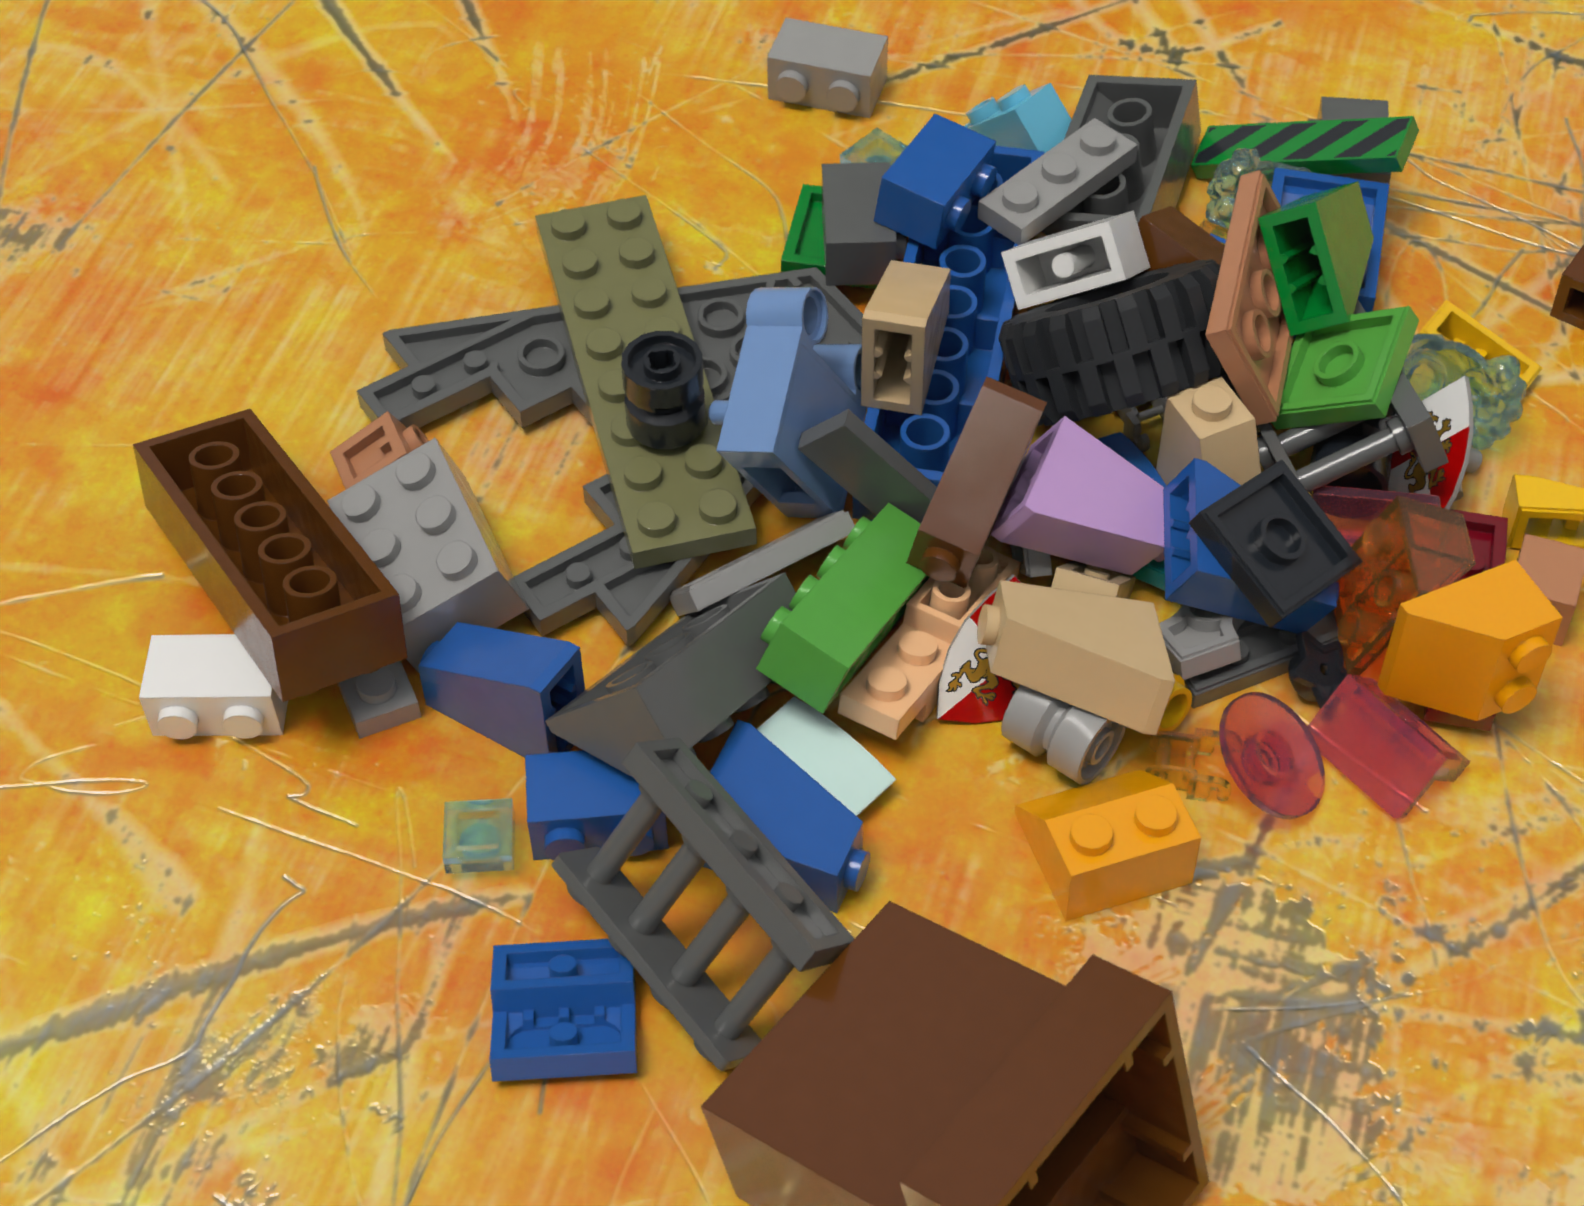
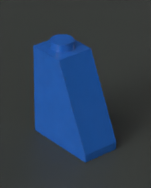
[1163,458,1339,634]
[418,622,585,758]
[702,720,870,913]

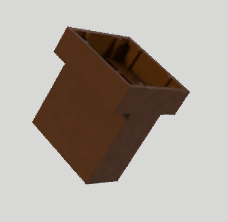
[701,901,1209,1206]

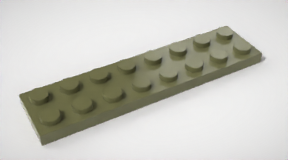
[535,195,757,569]

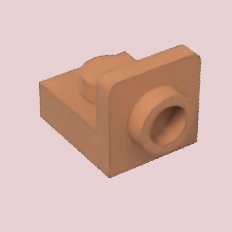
[330,411,429,489]

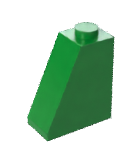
[1258,181,1374,336]

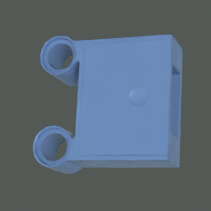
[708,287,867,518]

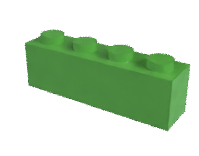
[756,502,930,714]

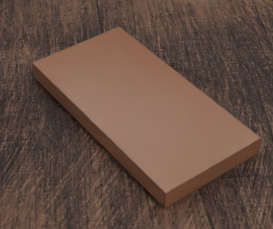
[1205,170,1293,426]

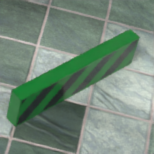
[1190,116,1419,179]

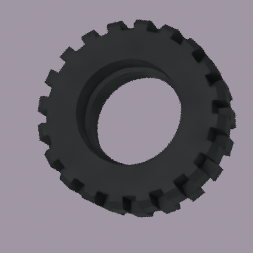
[998,259,1226,426]

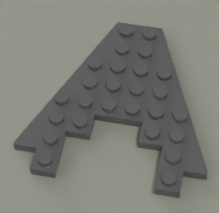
[357,267,863,646]

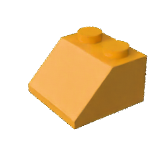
[1377,559,1563,721]
[1015,769,1201,921]

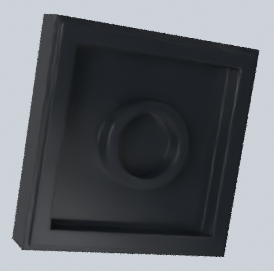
[1189,460,1363,628]

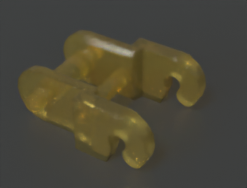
[1145,727,1236,802]

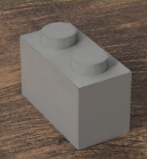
[767,18,888,118]

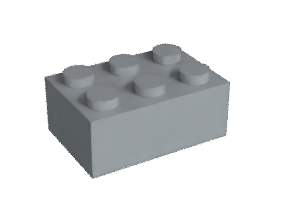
[327,438,529,673]

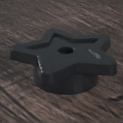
[1288,631,1358,713]

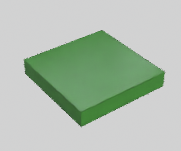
[1271,306,1419,430]

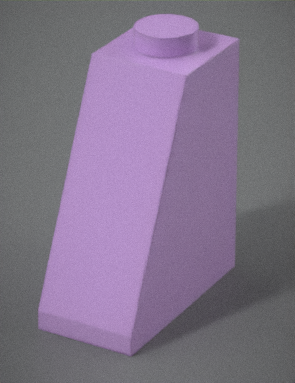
[990,416,1164,575]

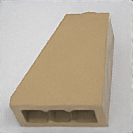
[861,260,951,415]
[1156,377,1261,485]
[977,580,1175,735]

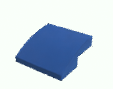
[489,939,637,1082]

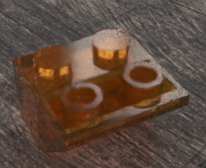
[1334,495,1476,677]

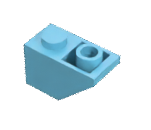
[964,83,1072,154]

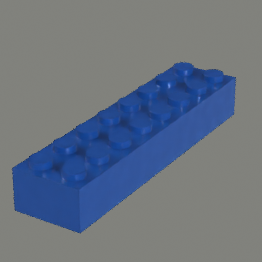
[852,145,1045,521]

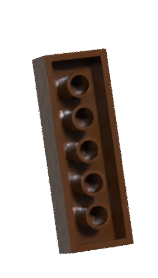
[133,409,408,702]

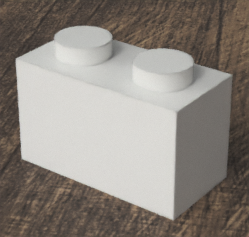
[1001,210,1150,310]
[139,634,288,739]

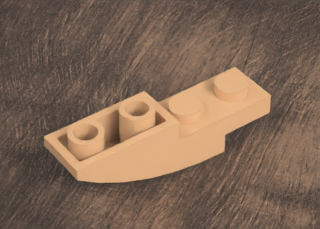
[838,546,1021,740]

